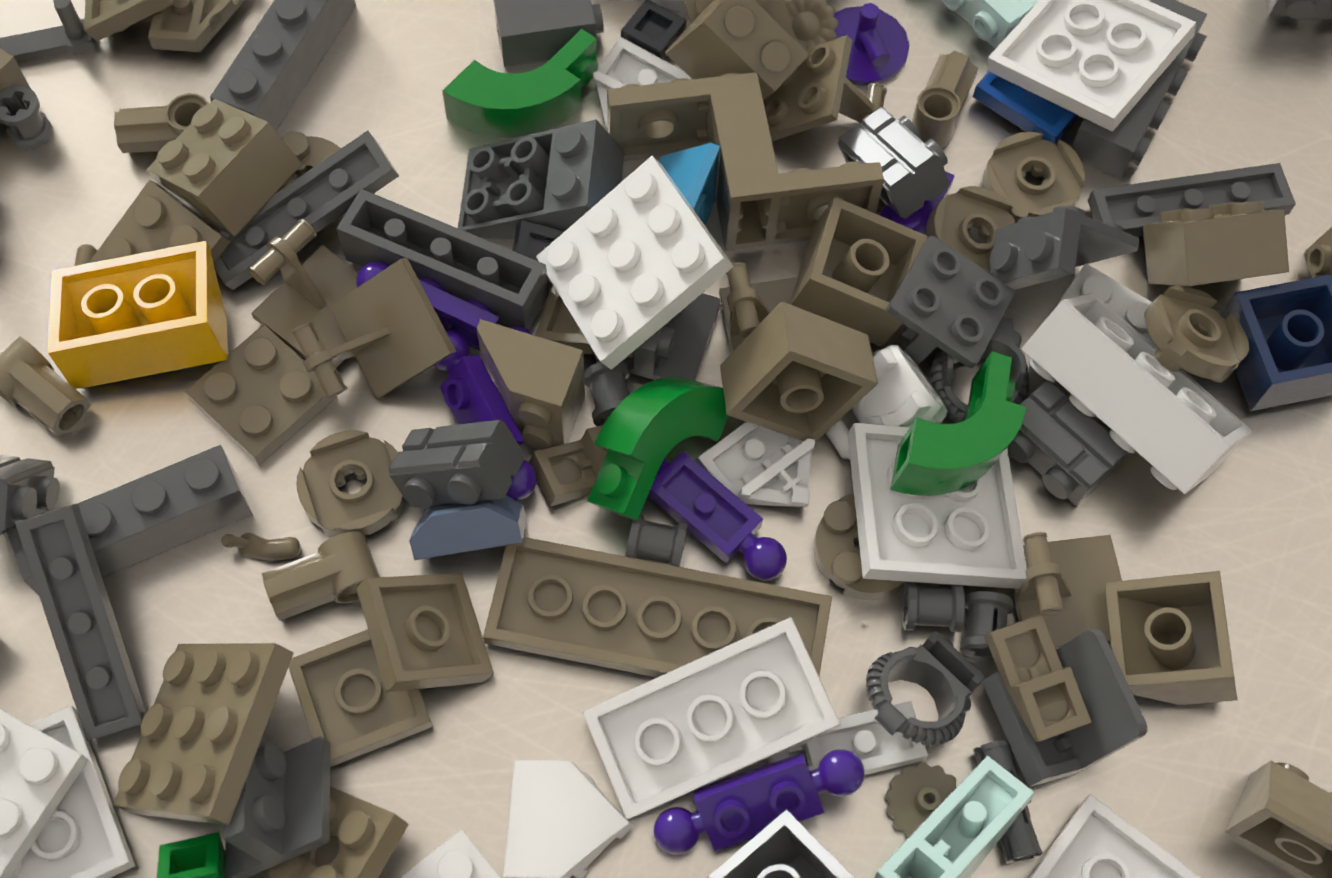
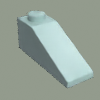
[875,755,1035,878]

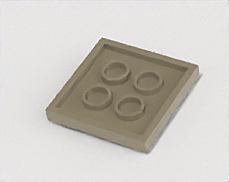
[112,643,294,825]

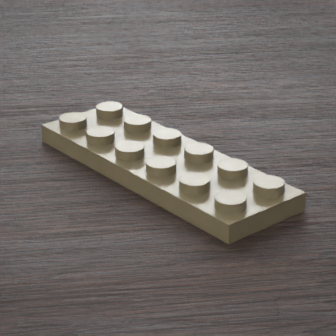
[483,537,832,678]

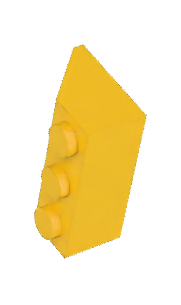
[48,241,228,389]

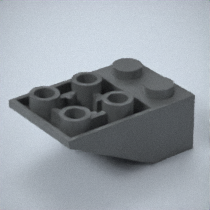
[458,119,624,240]

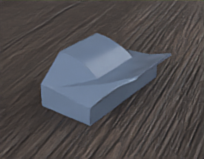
[409,495,526,560]

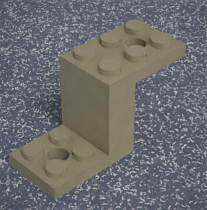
[607,72,884,251]

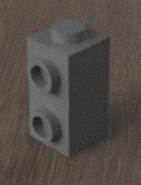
[493,0,604,66]

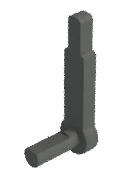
[0,0,97,63]

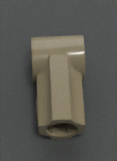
[912,51,978,149]
[114,93,209,153]
[0,336,91,437]
[262,531,380,621]

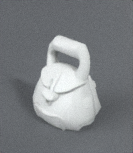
[826,345,947,460]

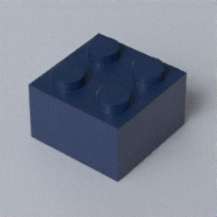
[1221,274,1332,411]

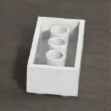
[1021,293,1252,494]

